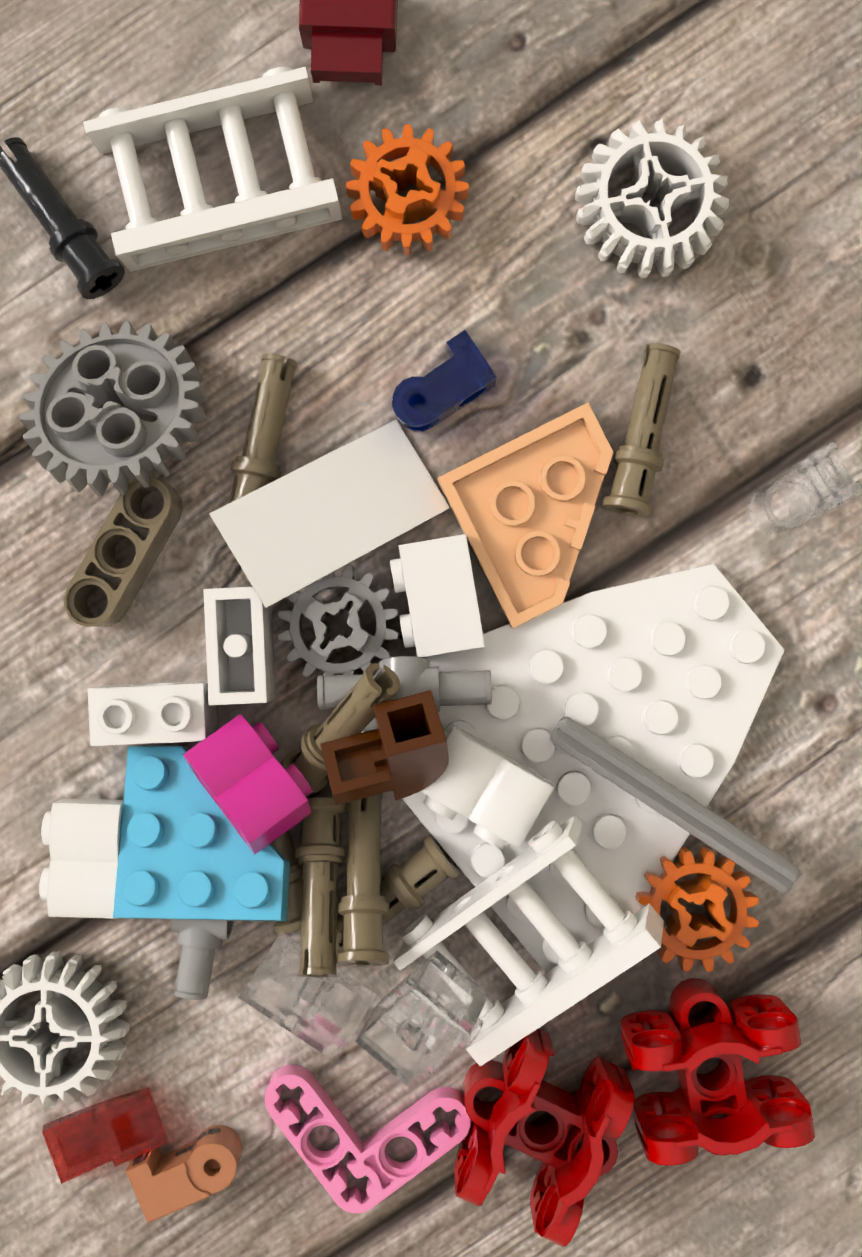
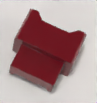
[299,0,398,86]

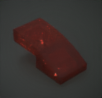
[42,1087,169,1184]

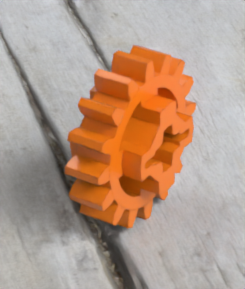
[346,124,469,255]
[635,846,759,972]

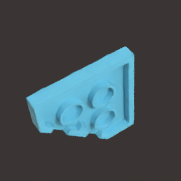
[113,746,290,921]

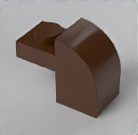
[320,690,449,805]

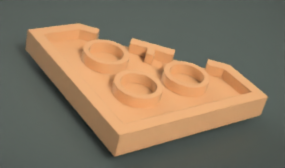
[437,402,614,629]

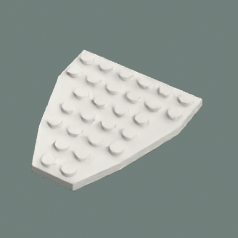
[361,564,784,973]

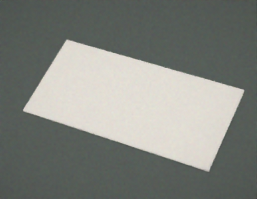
[209,420,450,608]

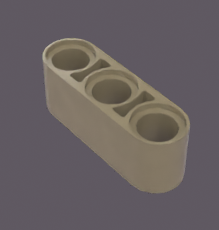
[64,476,183,627]

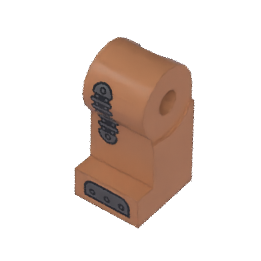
[126,1125,243,1223]

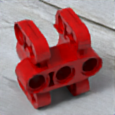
[620,978,815,1166]
[454,1028,635,1247]

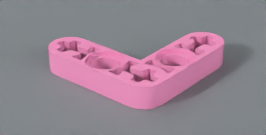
[265,1065,471,1213]

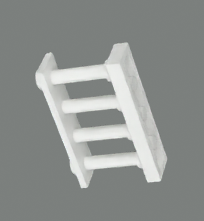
[83,67,343,272]
[393,815,664,1066]

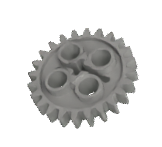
[19,321,207,496]

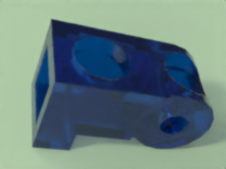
[392,330,497,432]

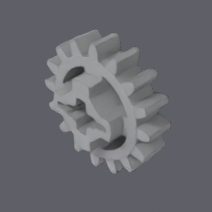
[277,564,399,678]

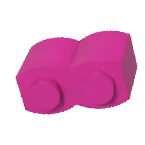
[183,714,313,855]

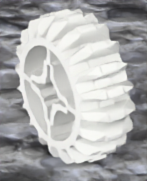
[575,118,729,279]
[0,951,130,1110]

